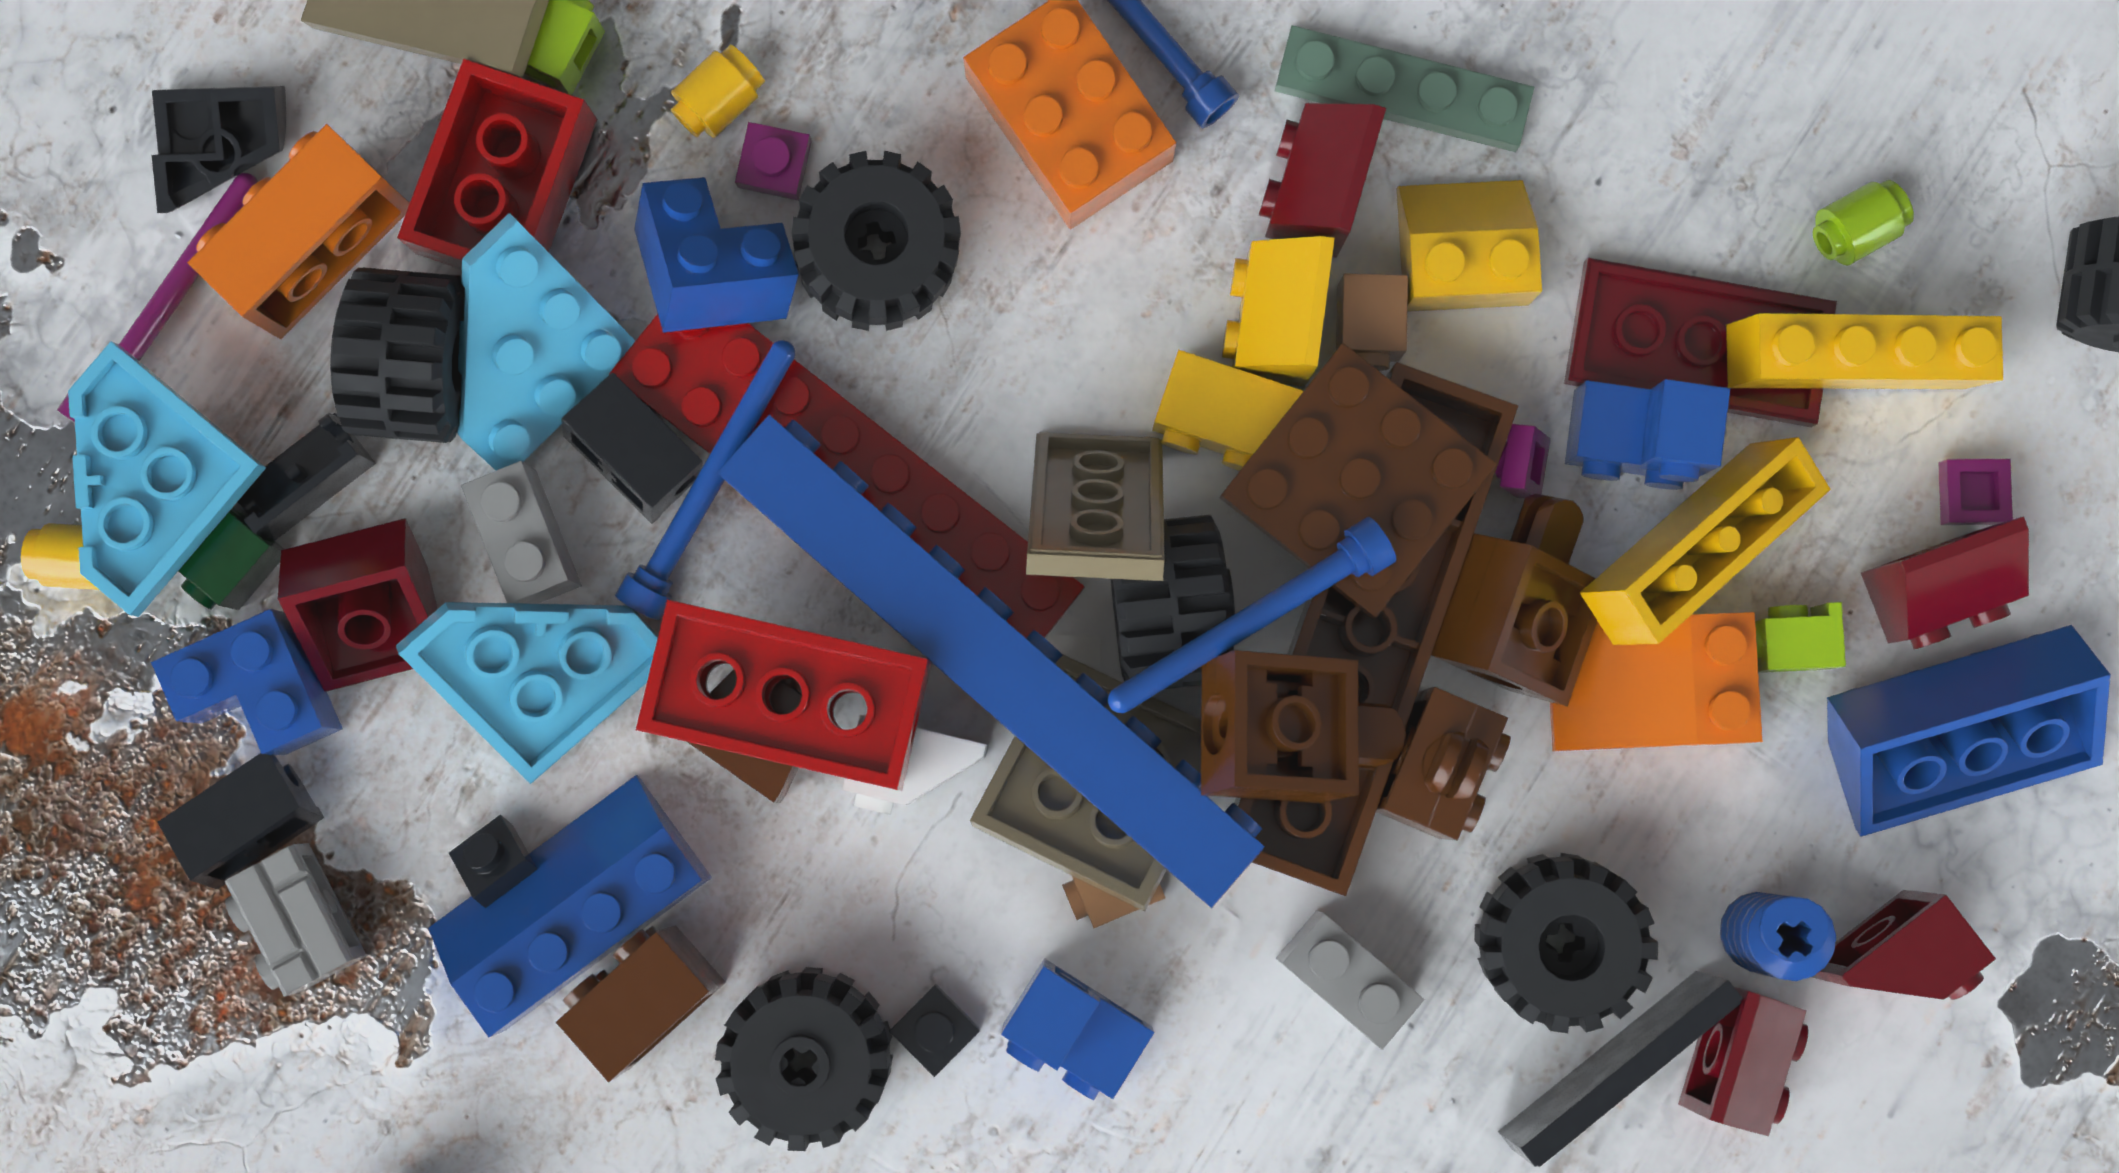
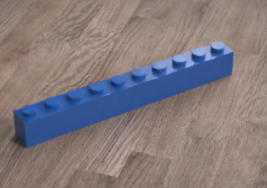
[717,415,1265,909]

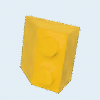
[1396,180,1542,312]
[1222,236,1335,387]

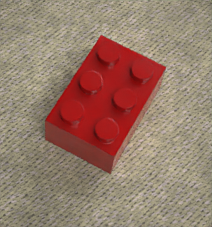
[397,59,598,270]

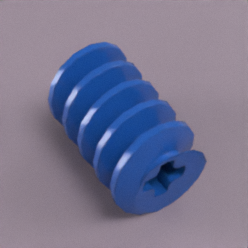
[1720,892,1836,981]

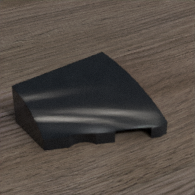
[151,86,286,213]

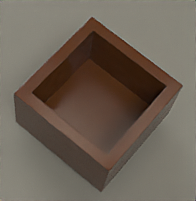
[556,925,726,1083]

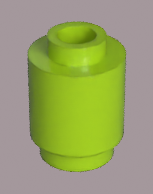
[1812,180,1914,266]

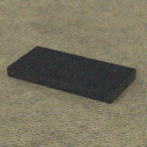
[1498,971,1743,1167]

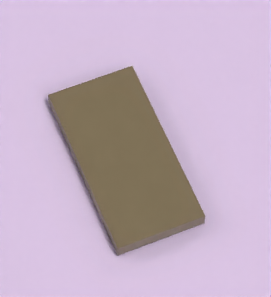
[301,0,549,79]
[1026,432,1164,581]

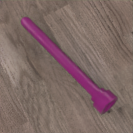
[57,173,258,422]

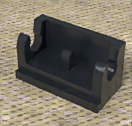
[561,372,703,524]
[237,413,376,540]
[157,753,324,890]

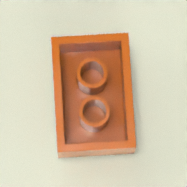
[963,0,1176,230]
[187,124,410,339]

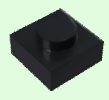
[449,814,538,908]
[889,984,981,1077]

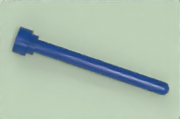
[1107,0,1239,129]
[615,340,795,620]
[1108,517,1397,713]

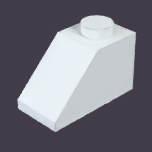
[841,714,988,815]

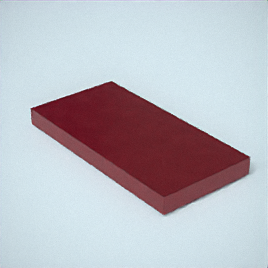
[1564,258,1837,427]

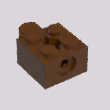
[1431,494,1597,707]
[1201,650,1406,803]
[1376,687,1511,841]

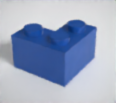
[634,177,799,333]
[1565,379,1730,490]
[151,609,343,755]
[1001,958,1155,1100]

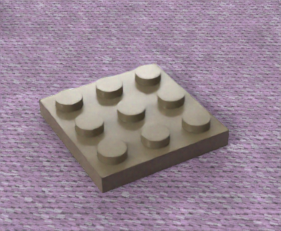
[970,654,1201,911]

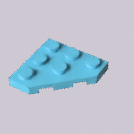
[457,213,636,470]
[68,341,266,617]
[396,602,658,784]

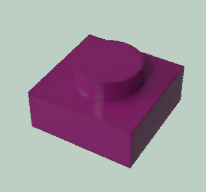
[735,122,812,201]
[1495,424,1551,498]
[1938,459,2013,525]

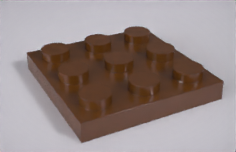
[1219,343,1497,619]

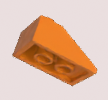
[1550,612,1763,751]

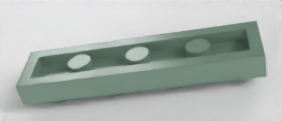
[1274,25,1534,152]

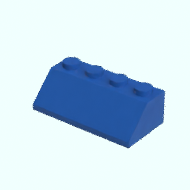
[1827,625,2111,837]
[428,775,712,1038]

